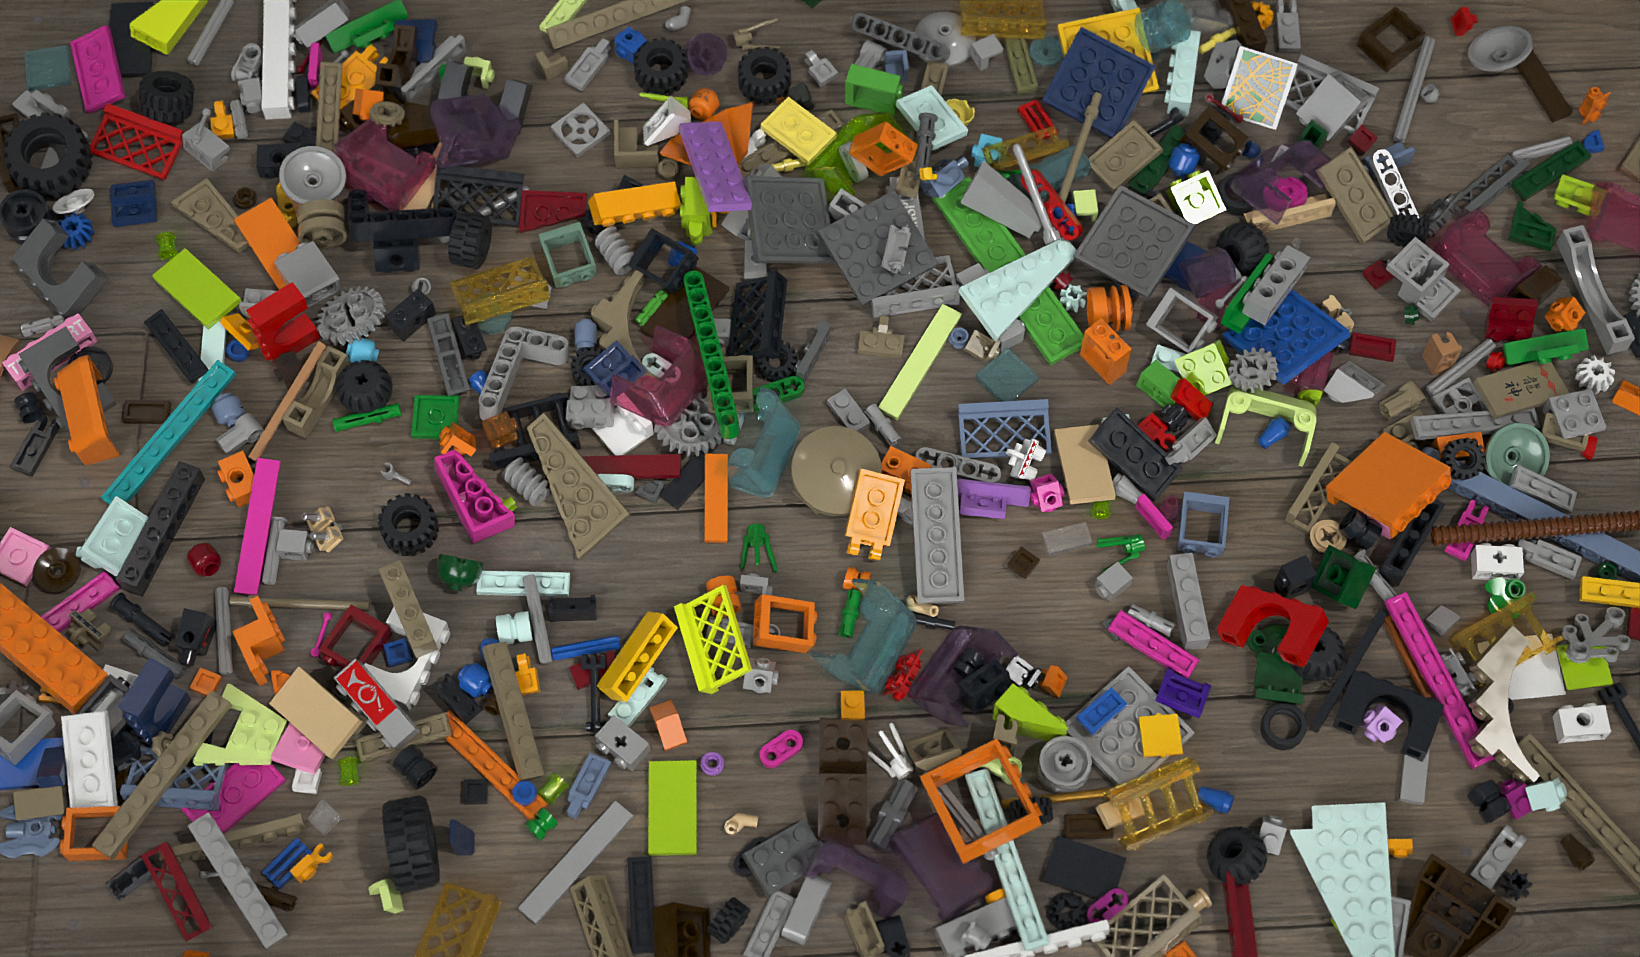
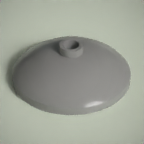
[914,12,976,67]
[1468,26,1533,72]
[279,146,346,205]

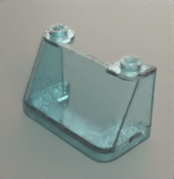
[728,387,800,498]

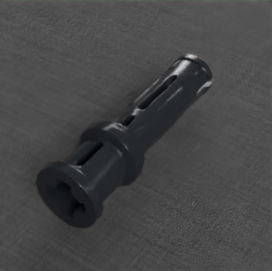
[109,592,174,646]

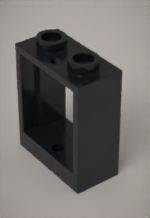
[628,228,699,295]
[75,674,133,747]

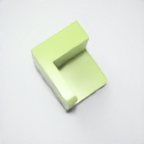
[1072,189,1098,222]

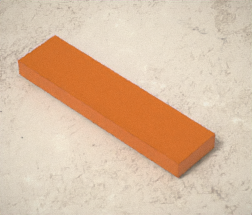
[704,454,728,543]

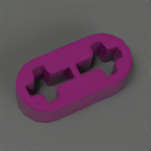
[1087,887,1128,923]

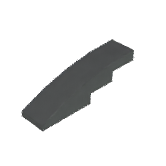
[427,313,470,397]

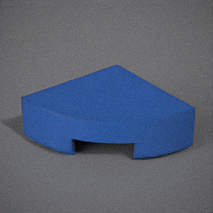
[1582,130,1604,153]

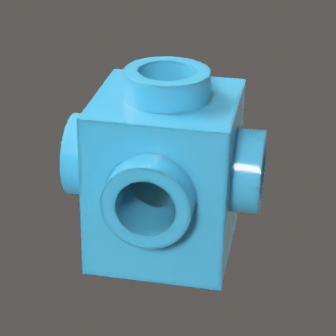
[971,134,1004,170]

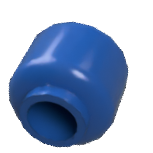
[1168,143,1200,177]
[457,663,493,698]

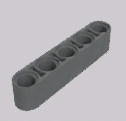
[851,13,950,63]

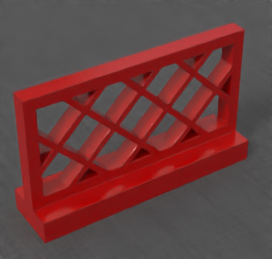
[89,103,184,181]

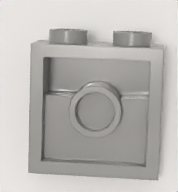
[566,385,616,430]

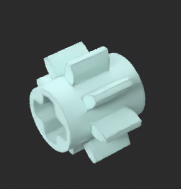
[1060,284,1087,312]

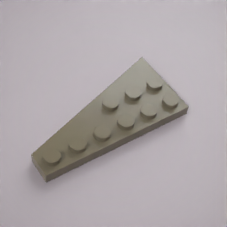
[527,413,631,560]

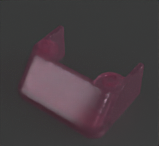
[610,325,707,426]

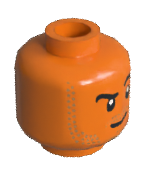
[688,88,720,120]

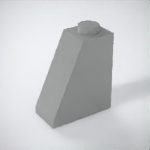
[294,0,350,48]

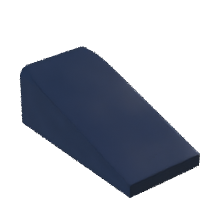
[36,746,66,788]
[449,819,475,856]

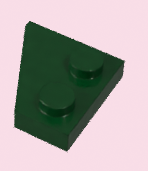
[1508,201,1557,251]

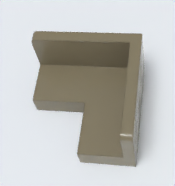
[614,119,659,169]

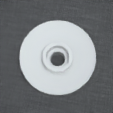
[53,189,94,214]

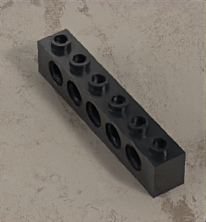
[116,461,205,597]

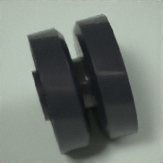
[0,189,54,245]

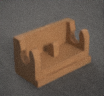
[1422,332,1463,375]

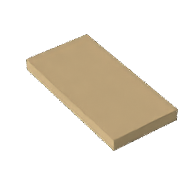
[1054,424,1116,504]
[269,667,363,759]

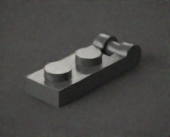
[794,321,829,384]

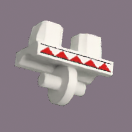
[1006,439,1046,480]

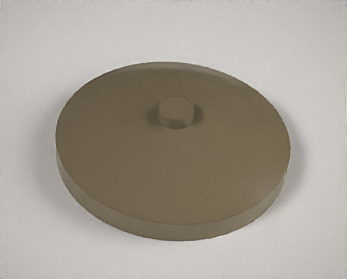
[790,426,882,516]

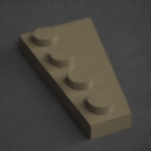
[171,178,250,253]

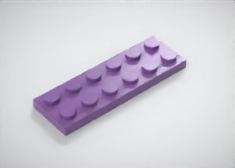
[679,121,752,212]

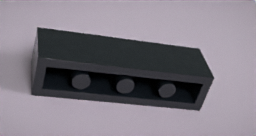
[1379,499,1445,586]

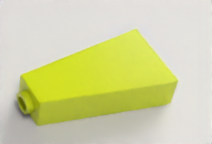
[130,0,208,55]

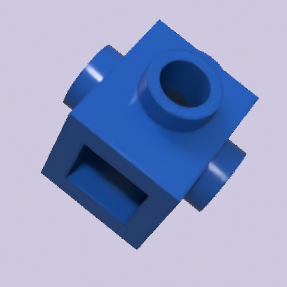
[614,26,647,65]

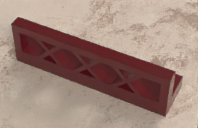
[141,841,213,942]
[1222,870,1258,957]

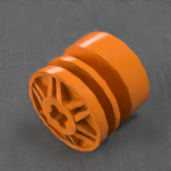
[1086,285,1133,332]

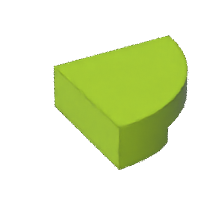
[1296,389,1323,408]

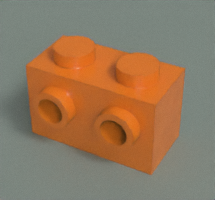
[881,446,931,494]

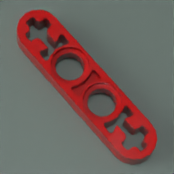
[1021,169,1083,240]

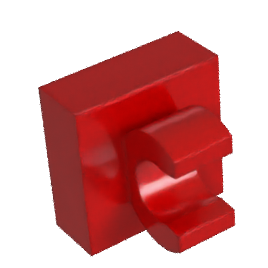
[1450,6,1479,36]

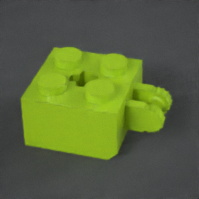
[680,177,713,246]

